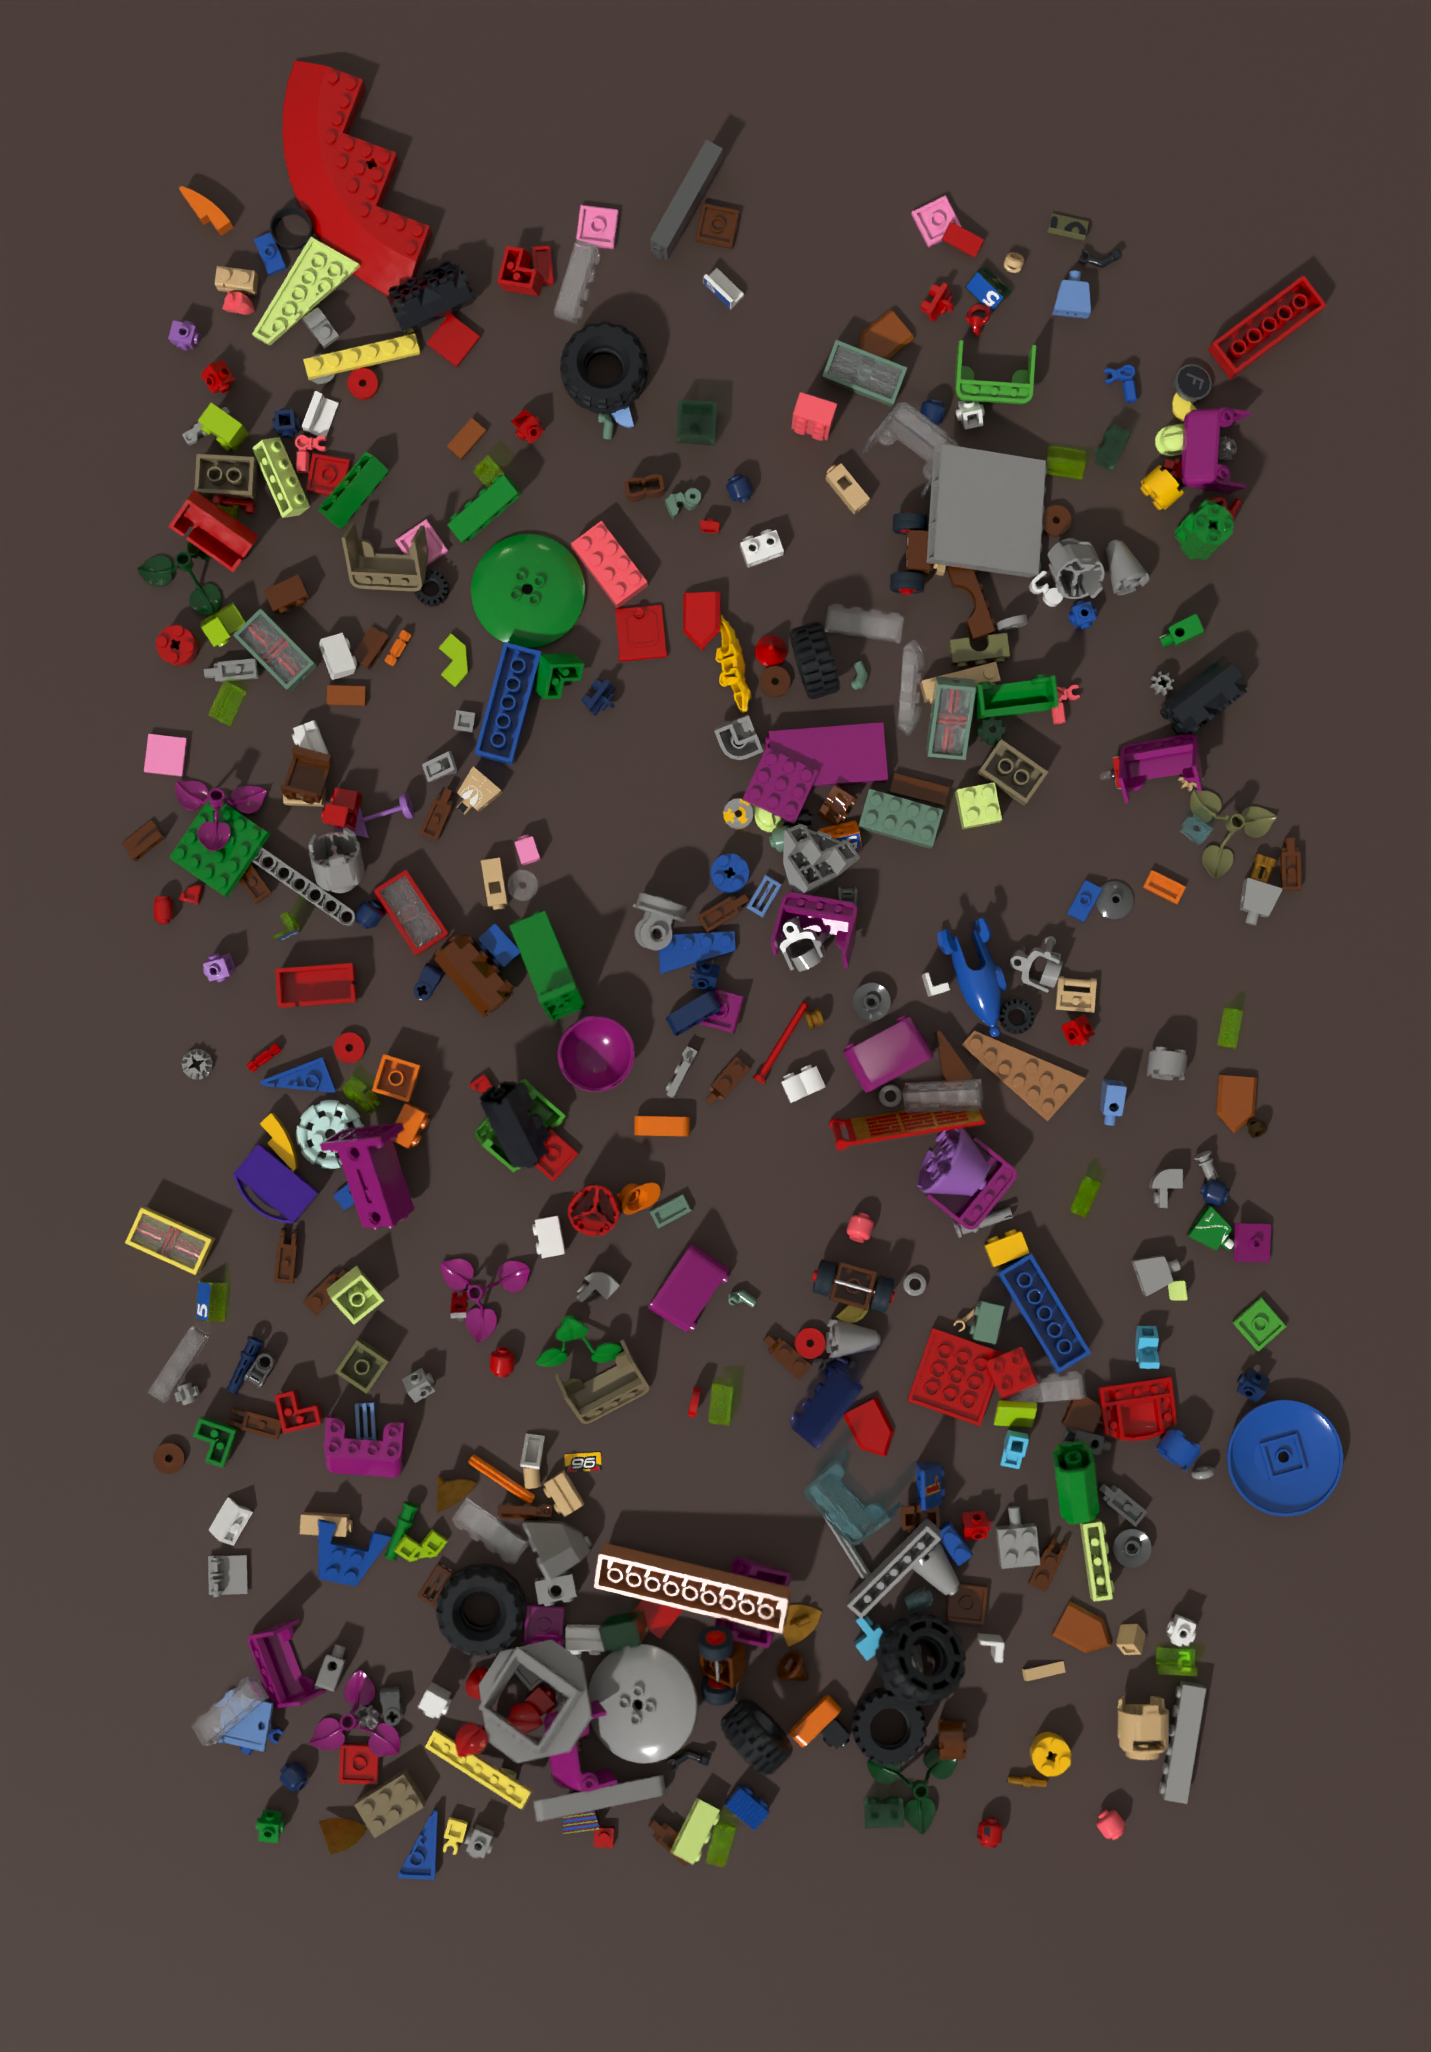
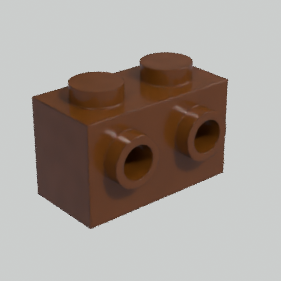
[263,574,311,615]

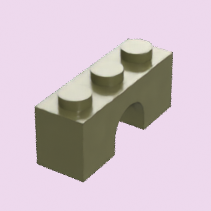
[948,633,1010,668]

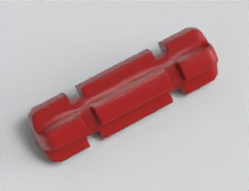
[247,1043,282,1072]

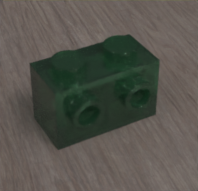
[1094,424,1131,471]
[864,1796,904,1828]

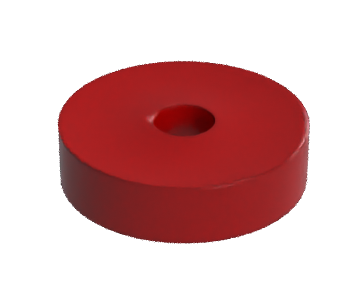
[347,368,379,400]
[334,1032,366,1063]
[795,1327,826,1359]
[687,1386,701,1418]

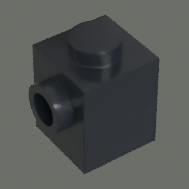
[820,1717,850,1750]

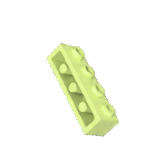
[252,437,310,518]
[1080,1518,1114,1602]

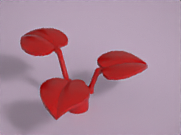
[455,1667,543,1758]

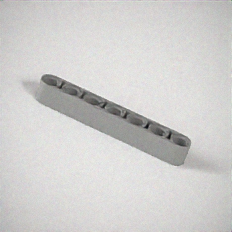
[252,847,357,926]
[533,1775,667,1821]

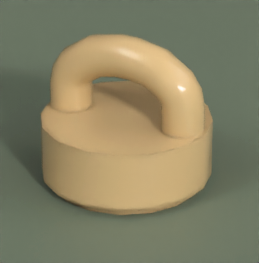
[1004,252,1025,273]

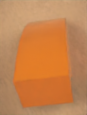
[179,186,234,236]

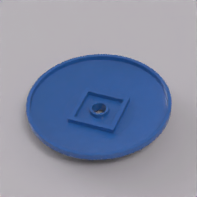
[1227,1399,1343,1516]

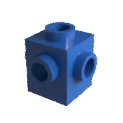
[1068,600,1097,630]

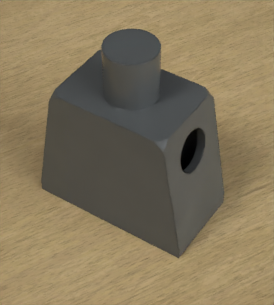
[1062,1426,1111,1455]

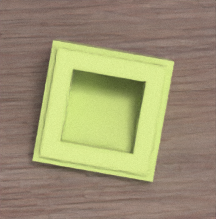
[1168,1280,1188,1300]

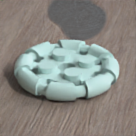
[296,1100,364,1169]

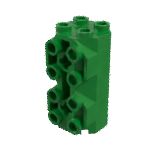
[1174,499,1234,560]
[1052,1441,1099,1524]

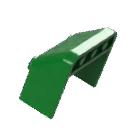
[975,674,1059,719]

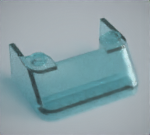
[804,1448,901,1545]

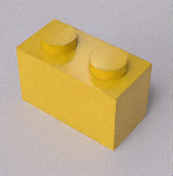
[984,1229,1030,1267]

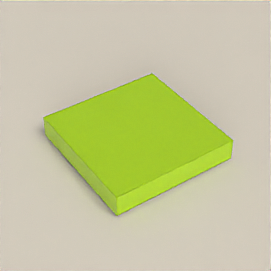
[994,1400,1037,1427]

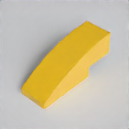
[260,1113,299,1171]

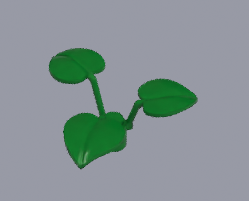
[535,1315,624,1367]

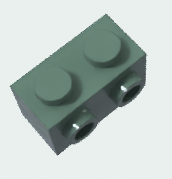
[969,1300,1004,1344]

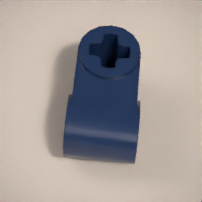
[414,963,444,1001]

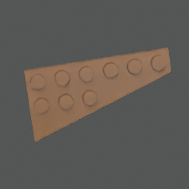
[961,1031,1086,1121]

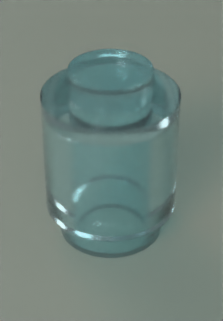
[904,1587,934,1612]

